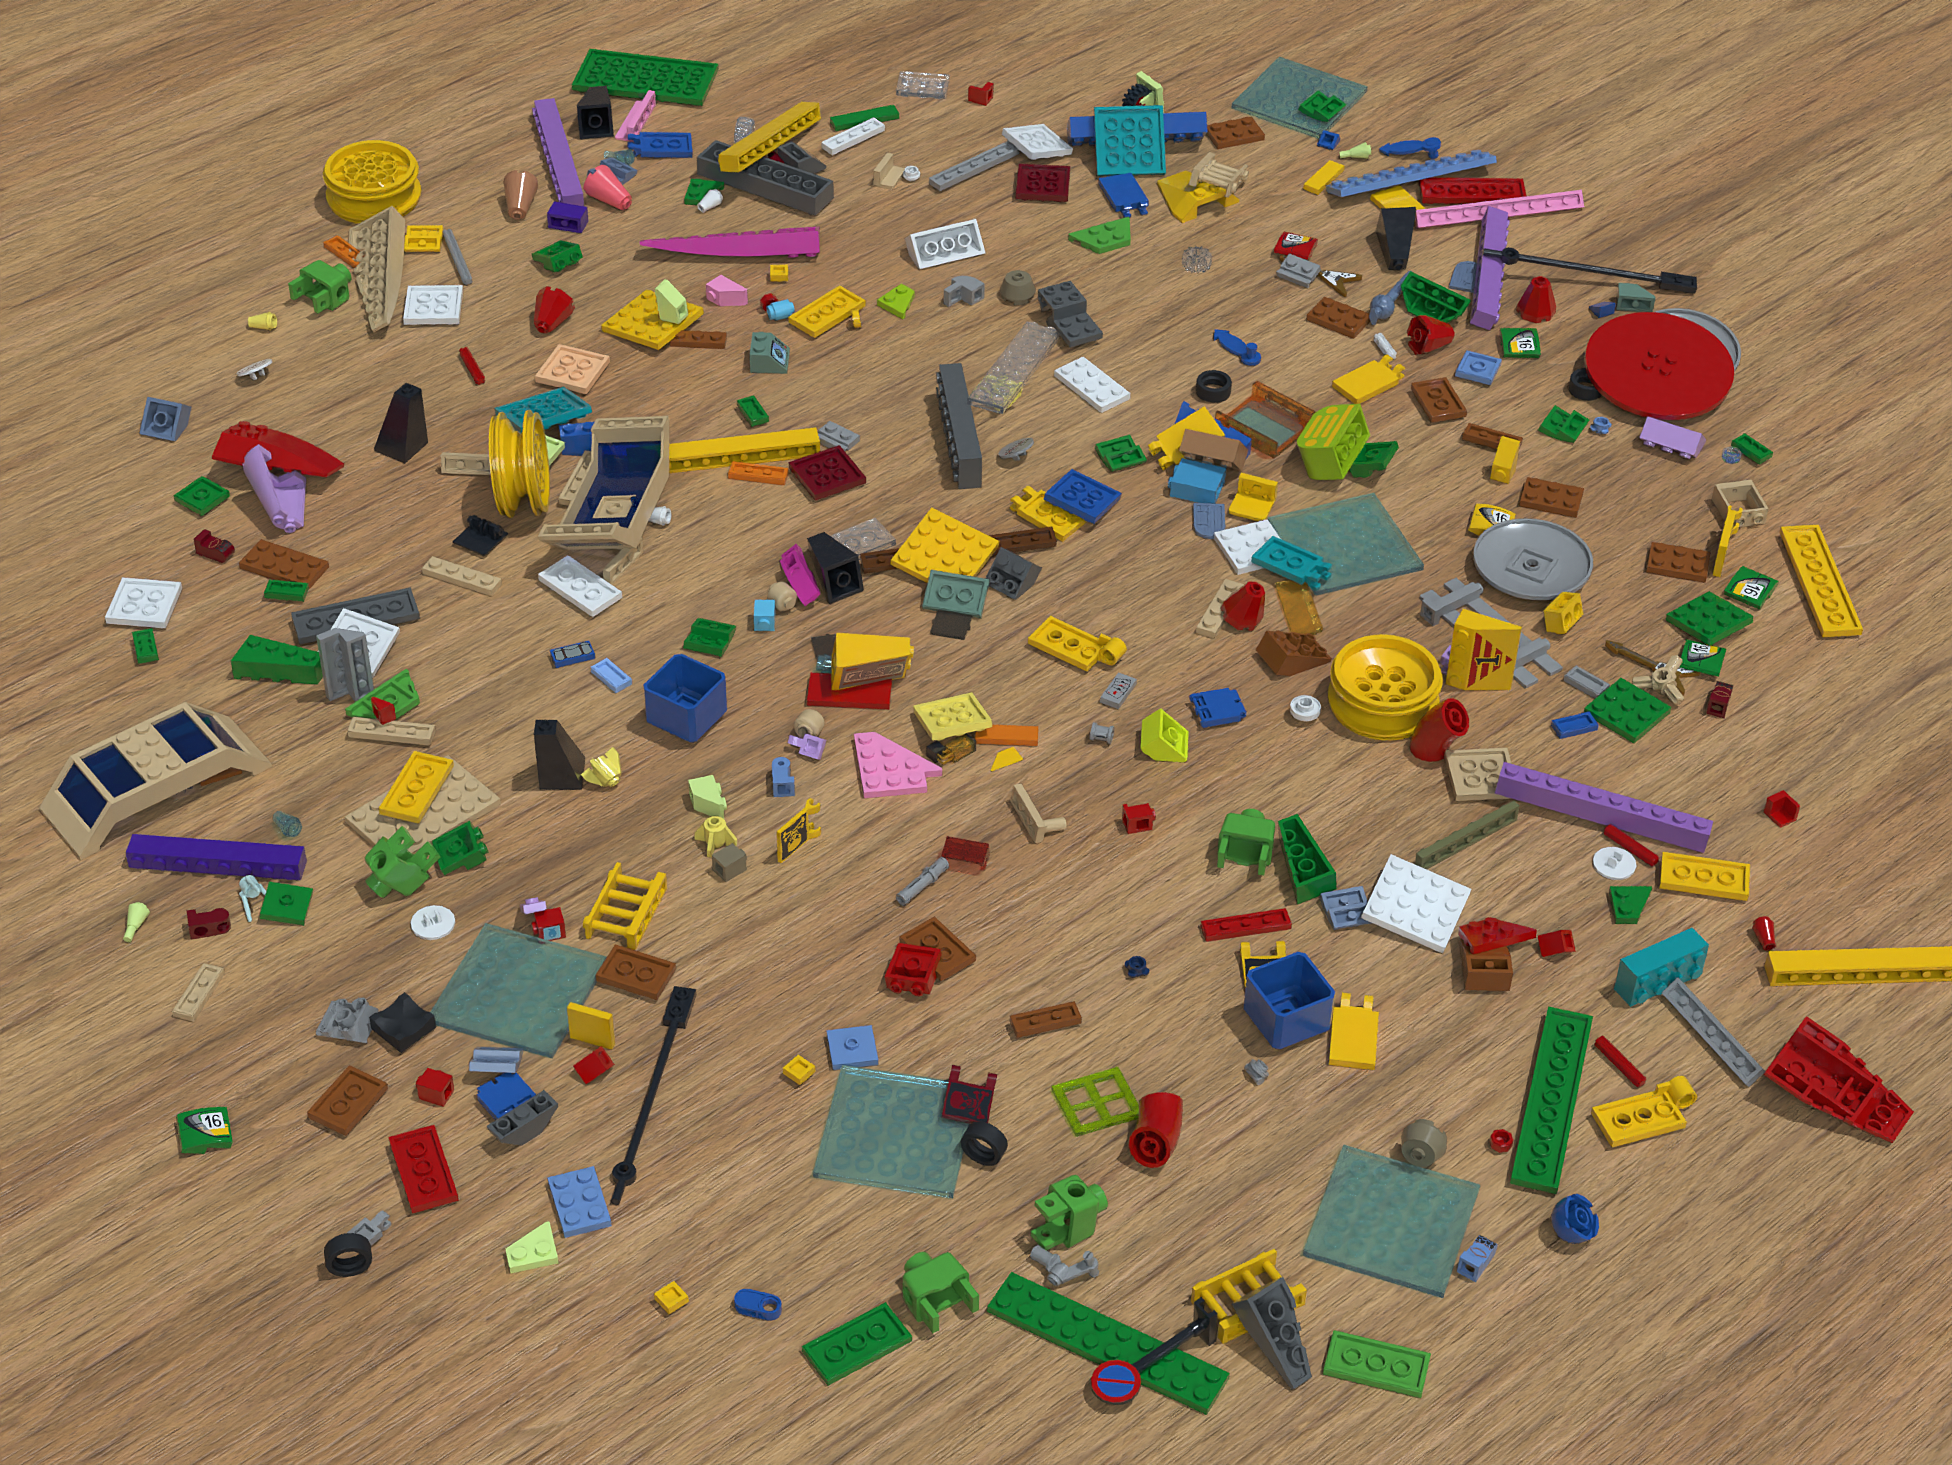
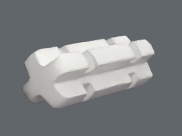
[1373,333,1397,359]

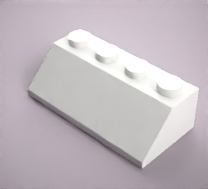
[905,219,985,269]

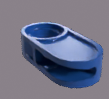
[734,1289,782,1321]

